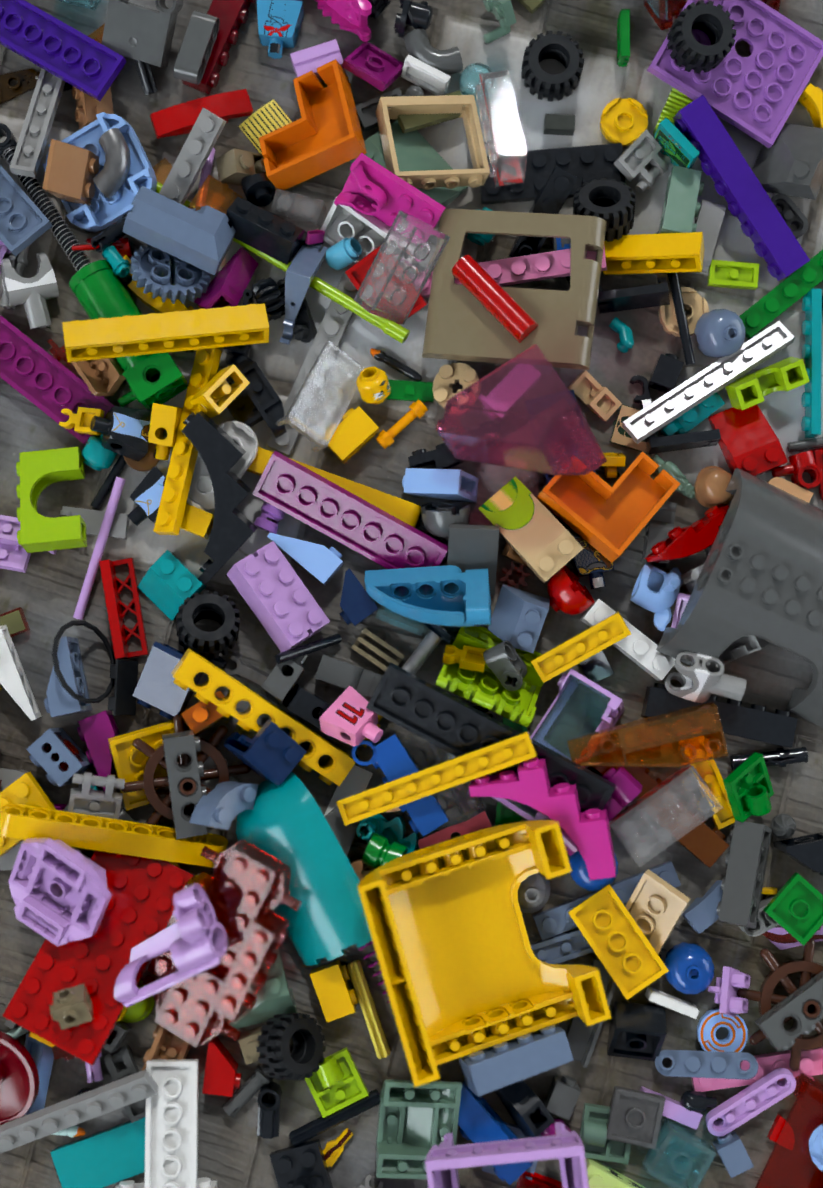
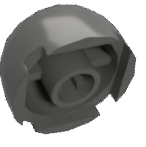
[421,501,471,541]

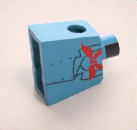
[256,0,304,59]

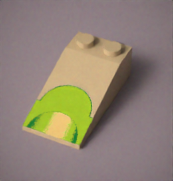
[478,476,584,583]

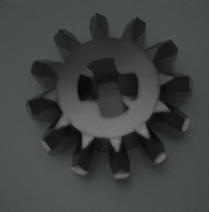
[252,277,285,322]

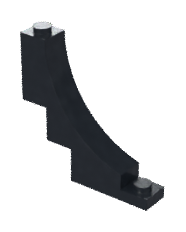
[181,411,257,585]

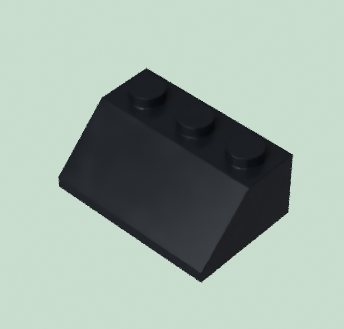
[226,197,307,265]

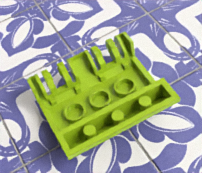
[435,626,544,728]

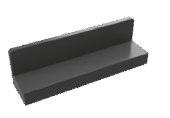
[566,957,616,1068]

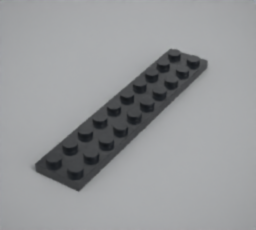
[366,662,616,813]

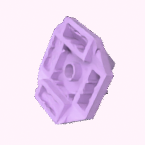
[8,838,112,946]

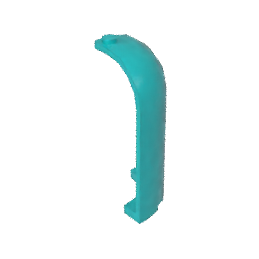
[236,772,372,966]

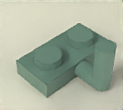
[483,0,516,44]

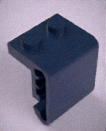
[224,719,307,786]

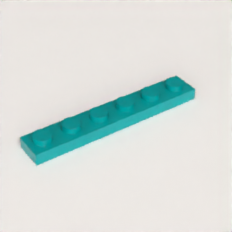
[801,288,822,438]

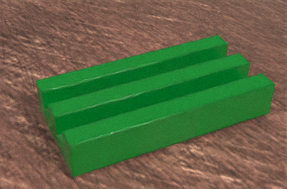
[617,9,630,67]

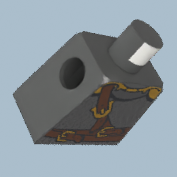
[261,655,308,707]

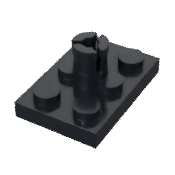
[270,1139,333,1188]

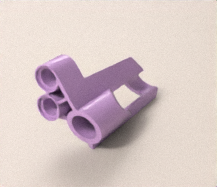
[114,883,228,1007]

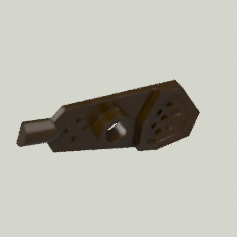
[0,68,40,105]

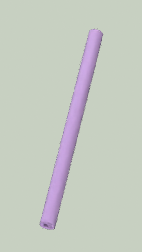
[73,476,126,620]

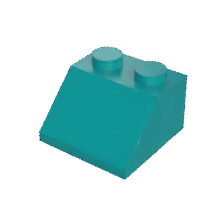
[138,550,207,621]

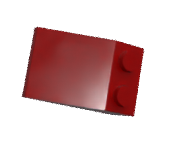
[708,404,788,477]

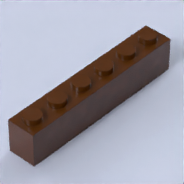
[593,745,729,868]

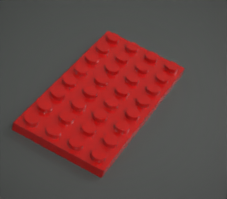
[2,850,195,1065]

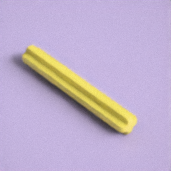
[347,960,390,1059]

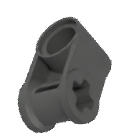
[483,641,527,691]

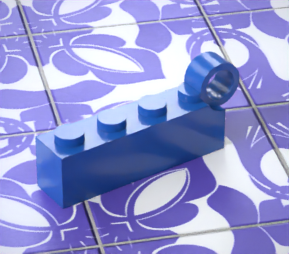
[352,734,449,837]
[458,1080,533,1185]

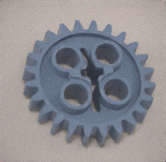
[130,244,211,304]

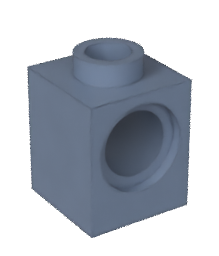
[712,1131,754,1178]

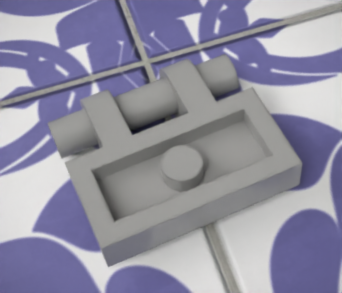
[613,129,671,194]
[67,772,125,819]

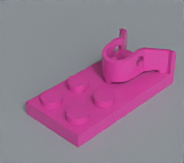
[334,153,446,248]

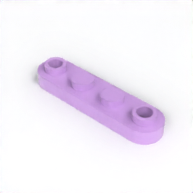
[705,1068,796,1136]

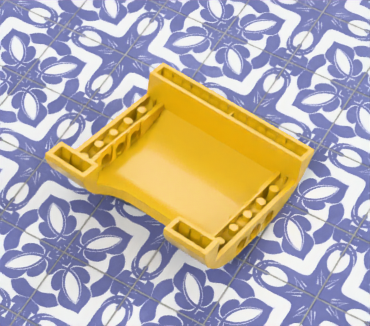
[357,820,611,1087]

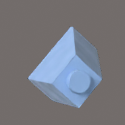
[402,468,479,502]

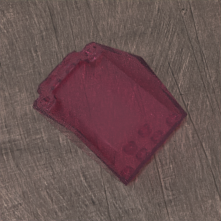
[435,344,607,475]

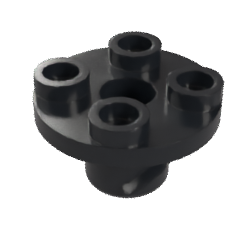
[394,0,433,38]

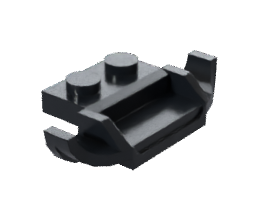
[226,354,287,439]

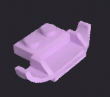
[0,515,57,573]

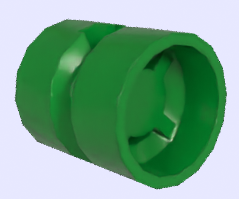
[362,833,408,869]

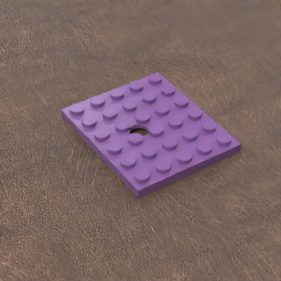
[647,0,823,148]

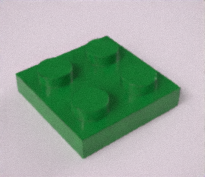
[763,872,823,946]

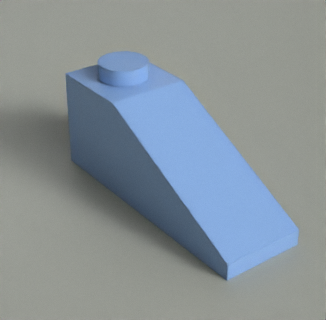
[267,533,344,585]

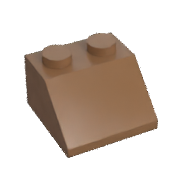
[42,139,100,205]

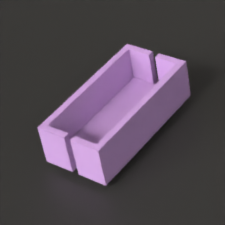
[227,541,330,653]

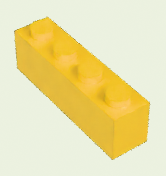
[603,232,705,275]

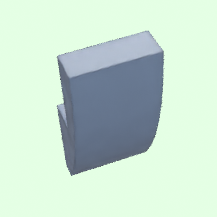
[682,880,723,934]

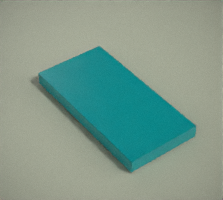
[50,1117,146,1188]

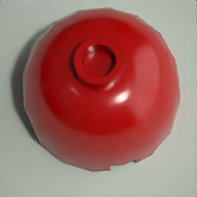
[547,565,595,615]

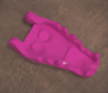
[314,0,372,42]

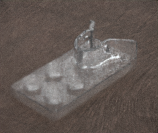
[276,341,365,452]

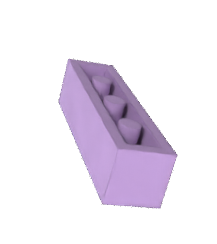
[640,1086,702,1130]

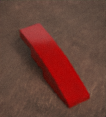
[150,89,253,138]

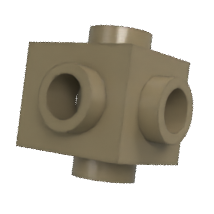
[50,983,93,1030]

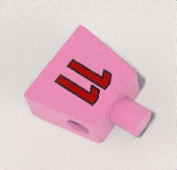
[319,686,383,747]

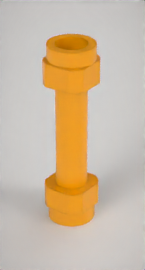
[375,399,428,449]

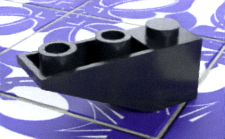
[494,1080,555,1137]

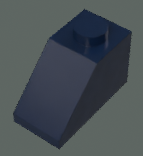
[339,568,379,627]

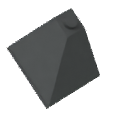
[752,123,823,200]

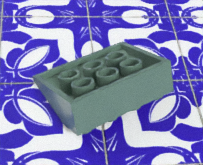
[350,121,468,207]

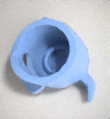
[630,563,683,631]

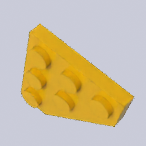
[108,720,175,811]

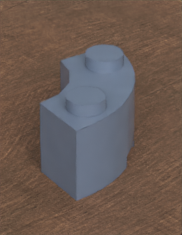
[190,781,258,830]

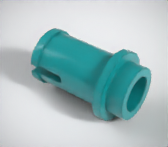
[102,246,131,278]

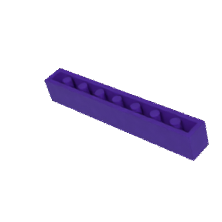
[673,95,810,281]

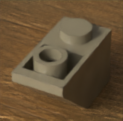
[216,148,266,186]

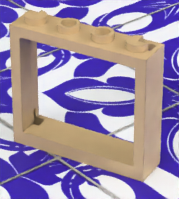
[376,95,490,190]

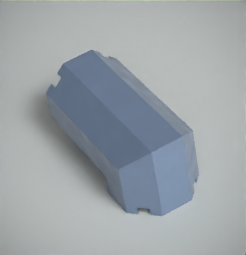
[122,186,236,276]

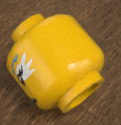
[356,367,391,404]

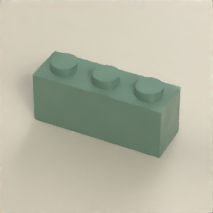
[658,165,704,234]

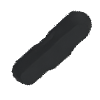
[277,278,317,343]

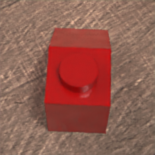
[202,1036,242,1097]

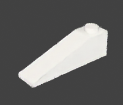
[0,625,41,721]

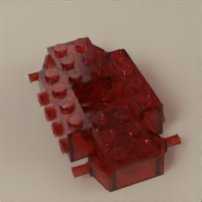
[142,839,302,1048]

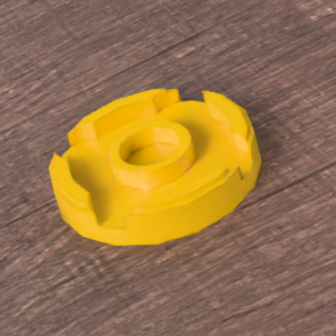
[600,97,648,147]

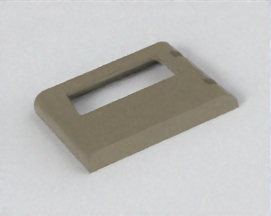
[422,209,607,370]

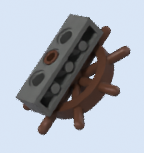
[121,715,251,839]
[737,938,823,1071]

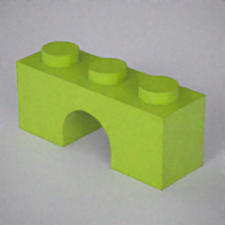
[725,356,810,410]

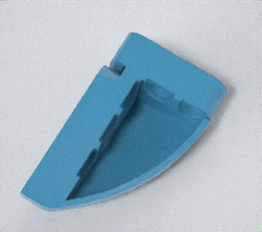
[364,565,491,627]

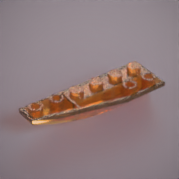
[567,702,729,767]

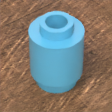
[325,237,362,271]

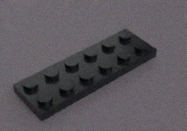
[480,143,626,205]

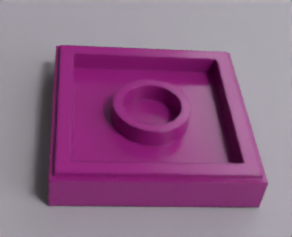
[342,42,404,92]

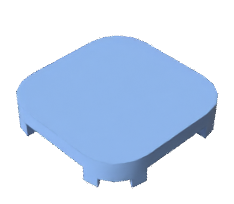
[43,112,157,232]

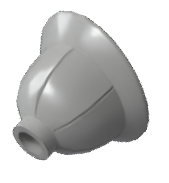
[518,873,551,913]

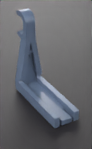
[279,245,329,345]

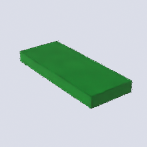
[385,380,434,403]

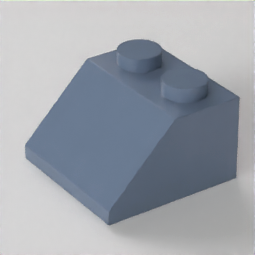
[488,584,550,653]

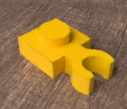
[59,407,105,436]
[442,645,487,673]

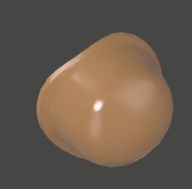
[694,466,734,508]

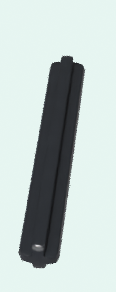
[289,1089,380,1146]

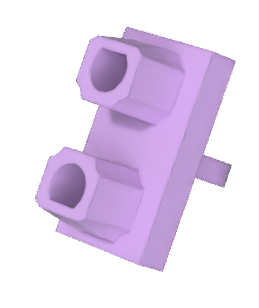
[708,966,751,1017]

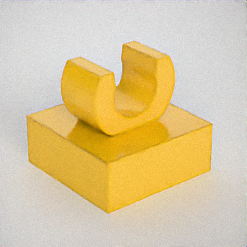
[598,452,626,478]

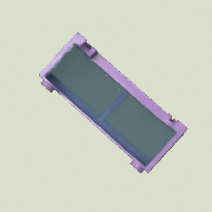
[490,669,625,821]

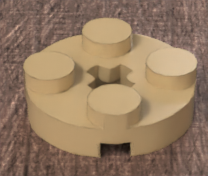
[659,287,709,337]
[432,363,482,412]

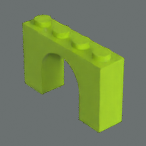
[16,447,87,553]

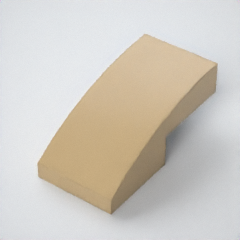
[567,370,622,422]

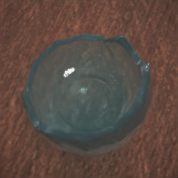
[459,63,497,102]

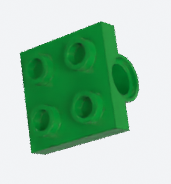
[723,752,774,823]

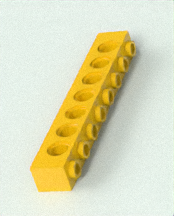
[171,648,356,786]

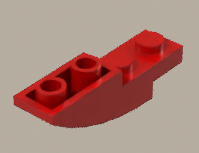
[645,505,729,562]

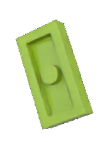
[707,260,759,290]

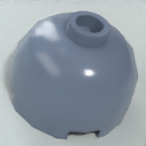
[694,309,746,358]

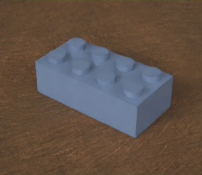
[458,1024,574,1096]

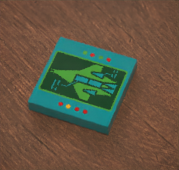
[654,118,700,169]

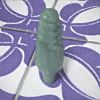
[651,454,695,499]

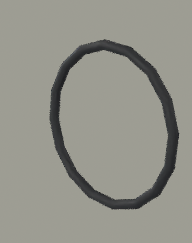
[52,621,116,704]

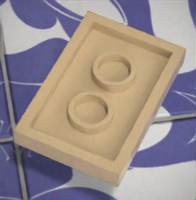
[625,869,691,955]

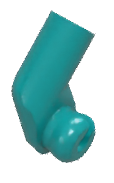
[609,317,634,353]

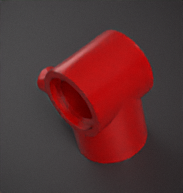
[771,450,822,490]

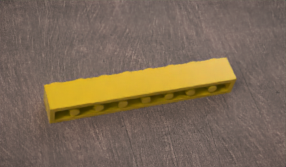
[62,303,269,362]

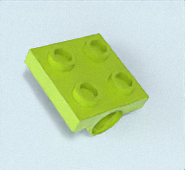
[305,1047,369,1118]

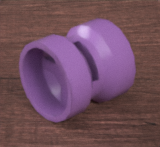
[254,502,286,534]

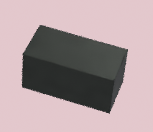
[543,114,575,136]

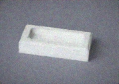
[401,54,451,96]
[645,987,699,1019]

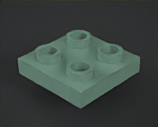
[579,1103,631,1164]

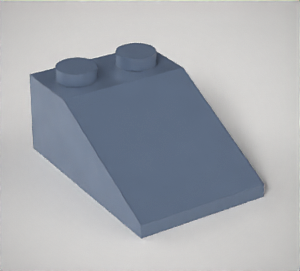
[44,636,92,717]

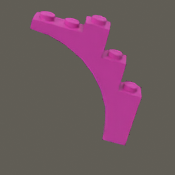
[469,757,616,880]

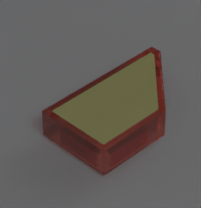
[0,607,30,638]

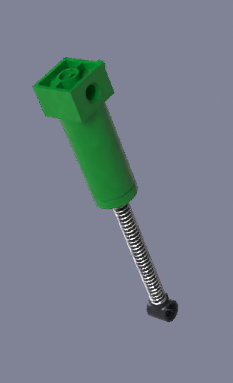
[0,123,189,412]

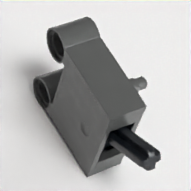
[101,0,183,95]

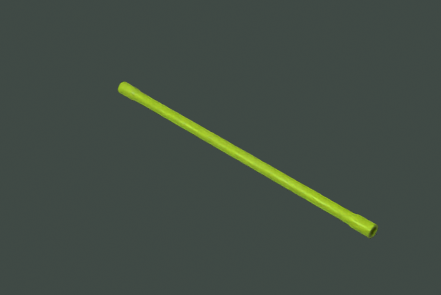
[156,181,410,344]

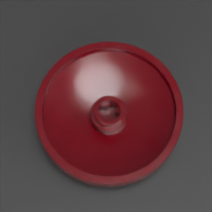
[0,1031,39,1125]

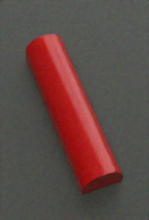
[452,255,538,343]

